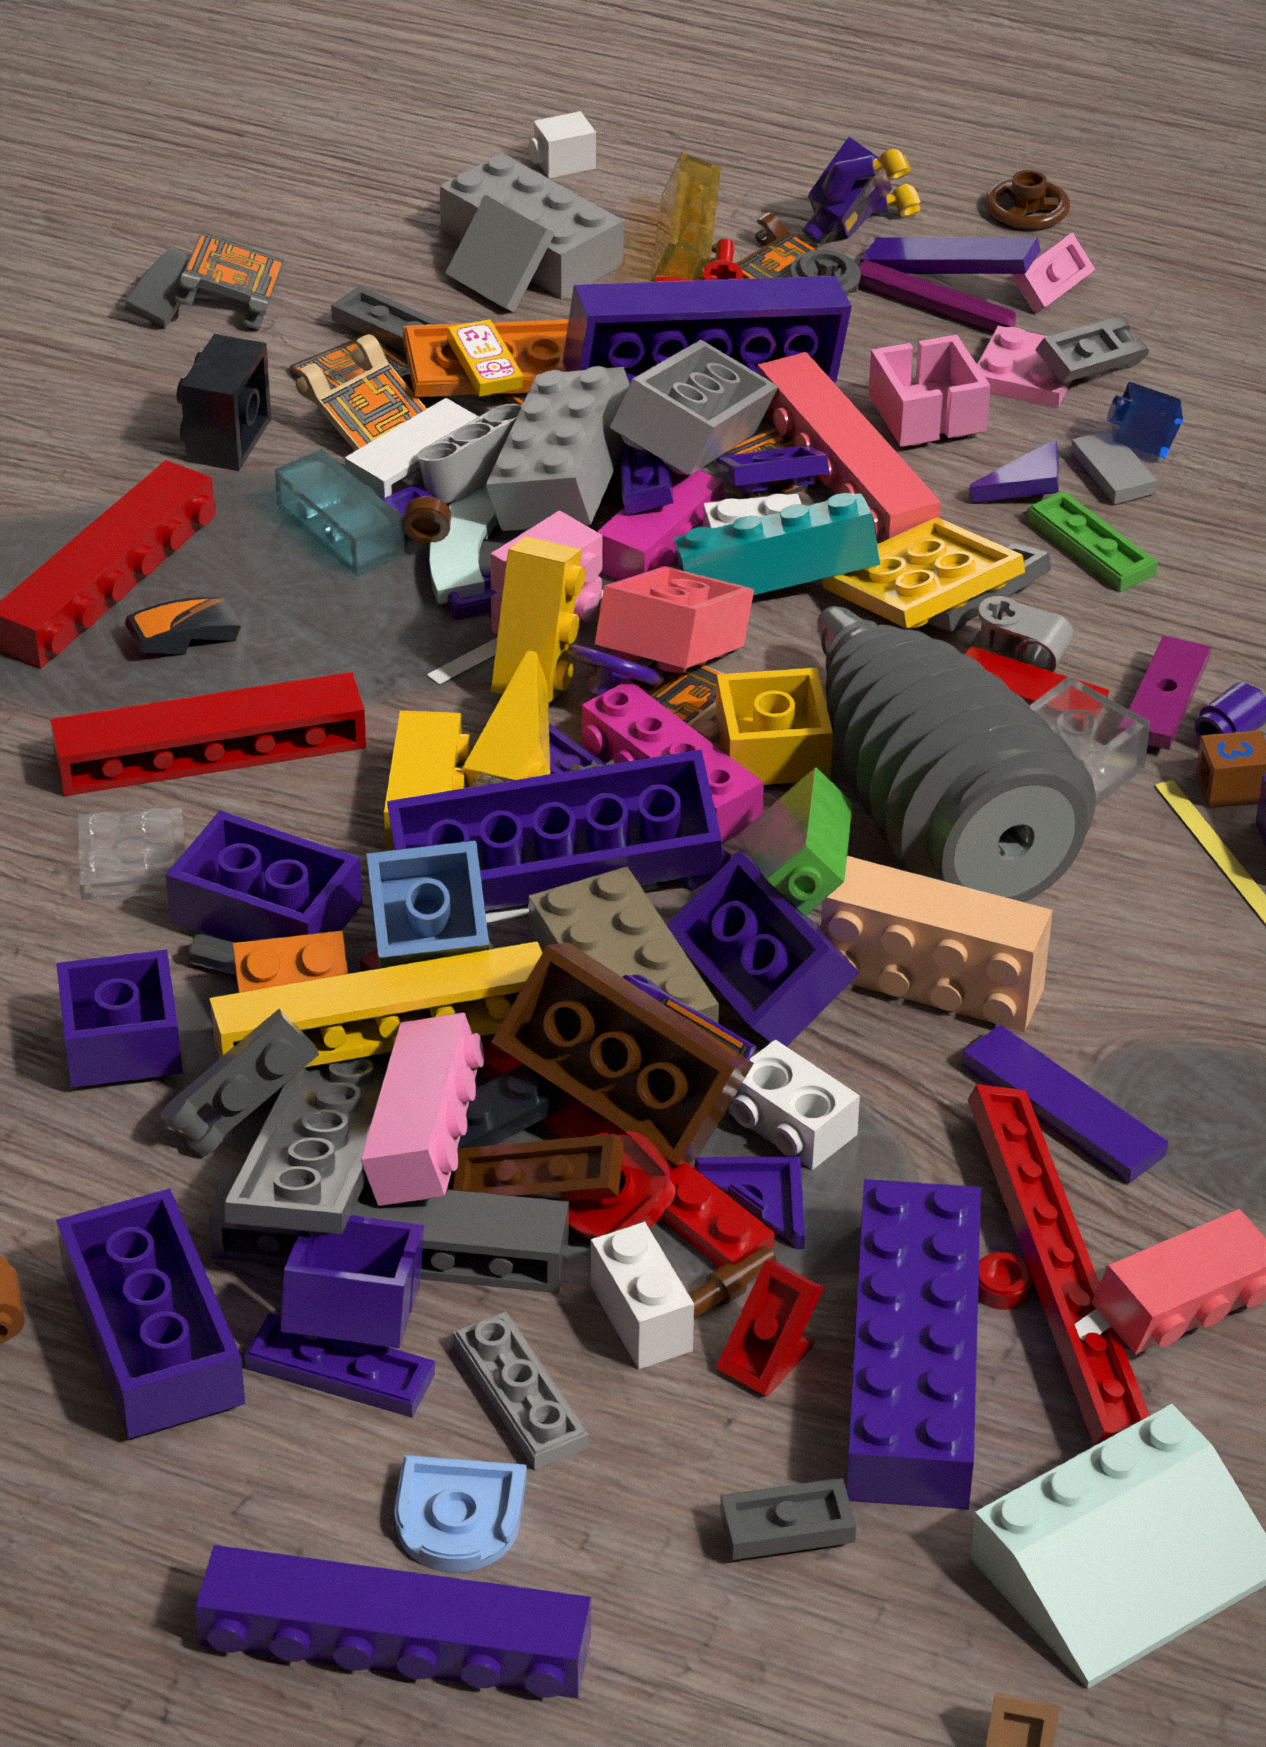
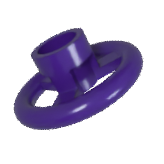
[567,645,663,695]

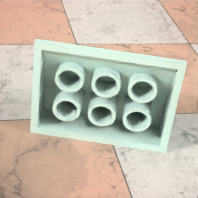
[970,1404,1266,1689]

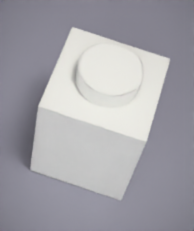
[529,111,596,178]

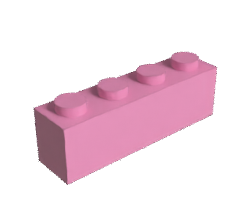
[361,1013,484,1206]

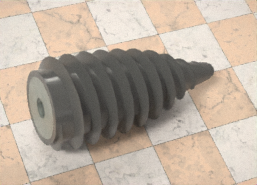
[817,606,1096,902]

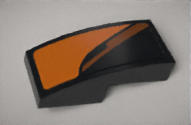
[124,597,241,655]

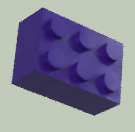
[165,810,363,943]
[667,850,860,1047]

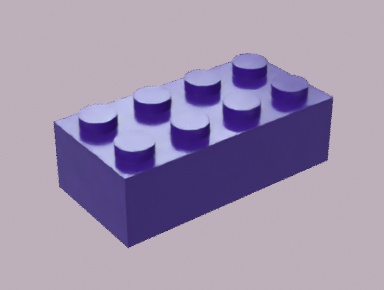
[56,1188,245,1439]

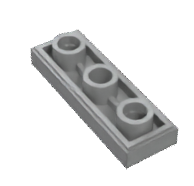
[453,1311,589,1471]

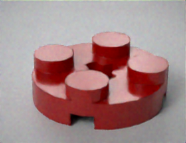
[566,1131,676,1242]

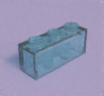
[274,449,405,577]

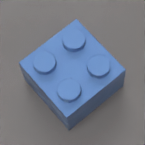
[366,841,489,969]

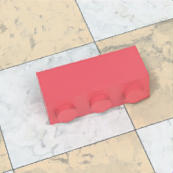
[1091,1209,1266,1354]

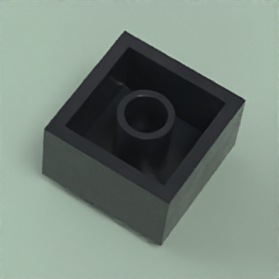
[176,334,272,471]

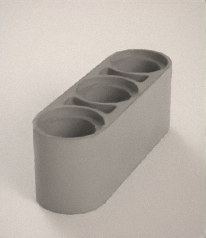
[417,404,522,503]

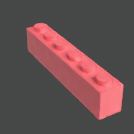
[757,352,941,544]

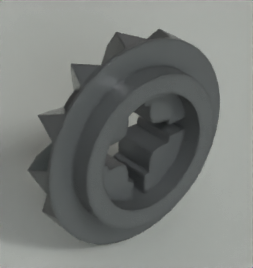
[790,250,861,296]

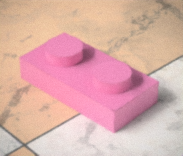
[1011,232,1095,313]

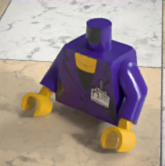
[802,137,920,246]

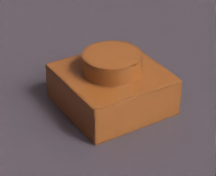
[986,1692,1060,1747]

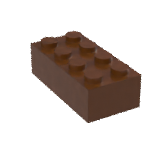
[491,942,754,1166]

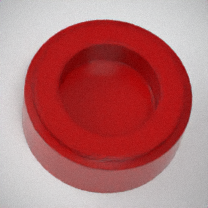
[978,1252,1033,1310]

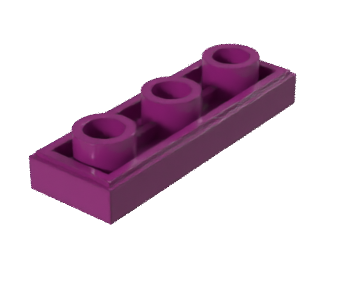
[1120,635,1211,750]

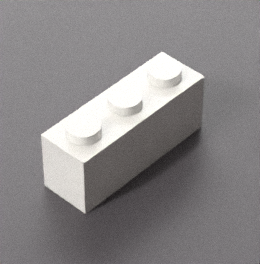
[345,398,478,515]

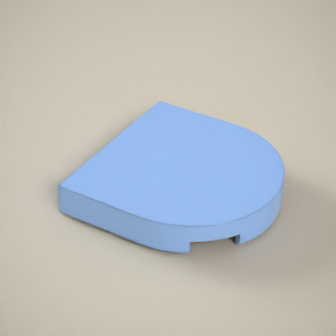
[395,1455,526,1573]

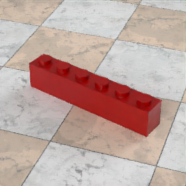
[0,460,216,669]
[50,671,367,797]

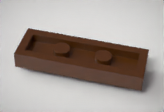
[453,1134,624,1201]

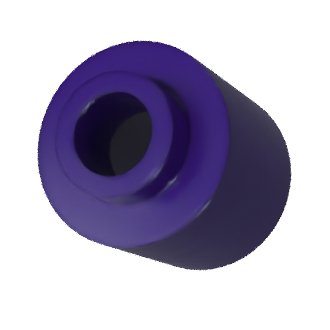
[1195,682,1266,740]

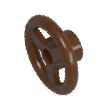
[985,170,1070,229]

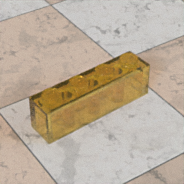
[650,152,721,282]

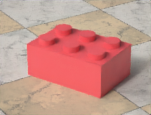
[595,566,754,673]

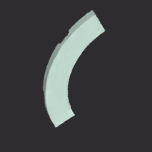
[430,484,499,604]

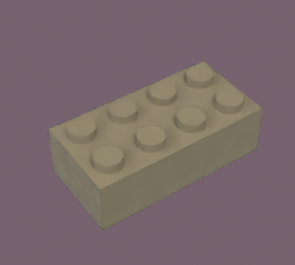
[529,867,719,1023]

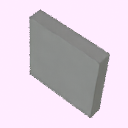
[445,194,555,312]

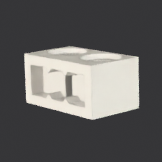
[729,1040,860,1170]

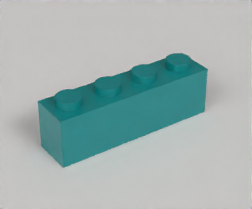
[673,493,880,595]

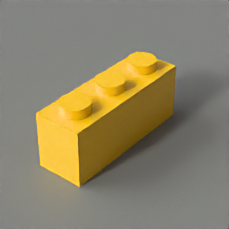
[491,536,585,704]
[384,710,471,851]

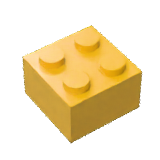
[715,668,833,785]

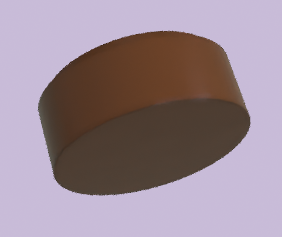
[402,496,452,544]

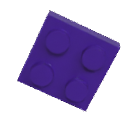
[716,445,829,492]

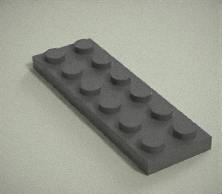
[224,1052,392,1236]

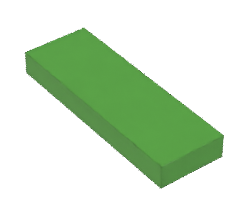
[1027,491,1158,592]

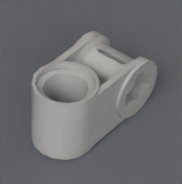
[973,596,1073,672]

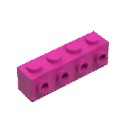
[581,680,764,844]

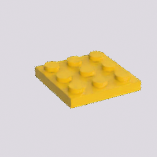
[822,517,1025,628]

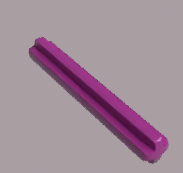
[859,260,1017,332]

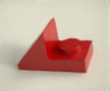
[715,1260,824,1396]

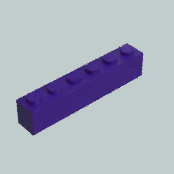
[195,1545,591,1699]

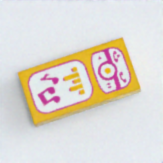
[447,319,523,397]

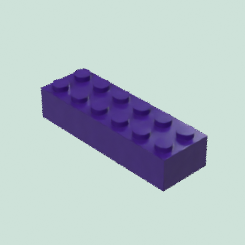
[562,276,852,385]
[387,749,722,911]
[846,1179,981,1510]

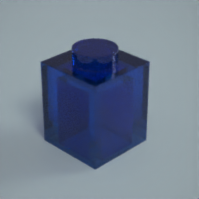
[1107,381,1183,459]

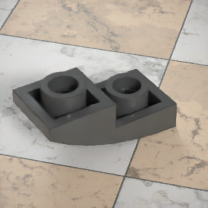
[126,247,199,329]

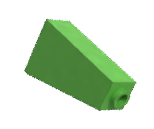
[740,767,853,916]

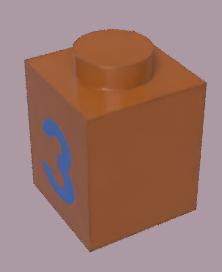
[1196,730,1266,808]

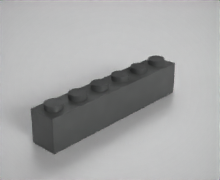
[209,1167,569,1293]

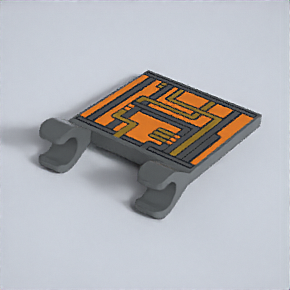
[174,231,285,330]

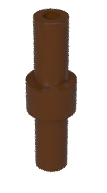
[689,1245,777,1319]

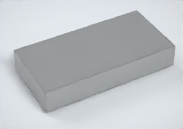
[1071,429,1157,504]

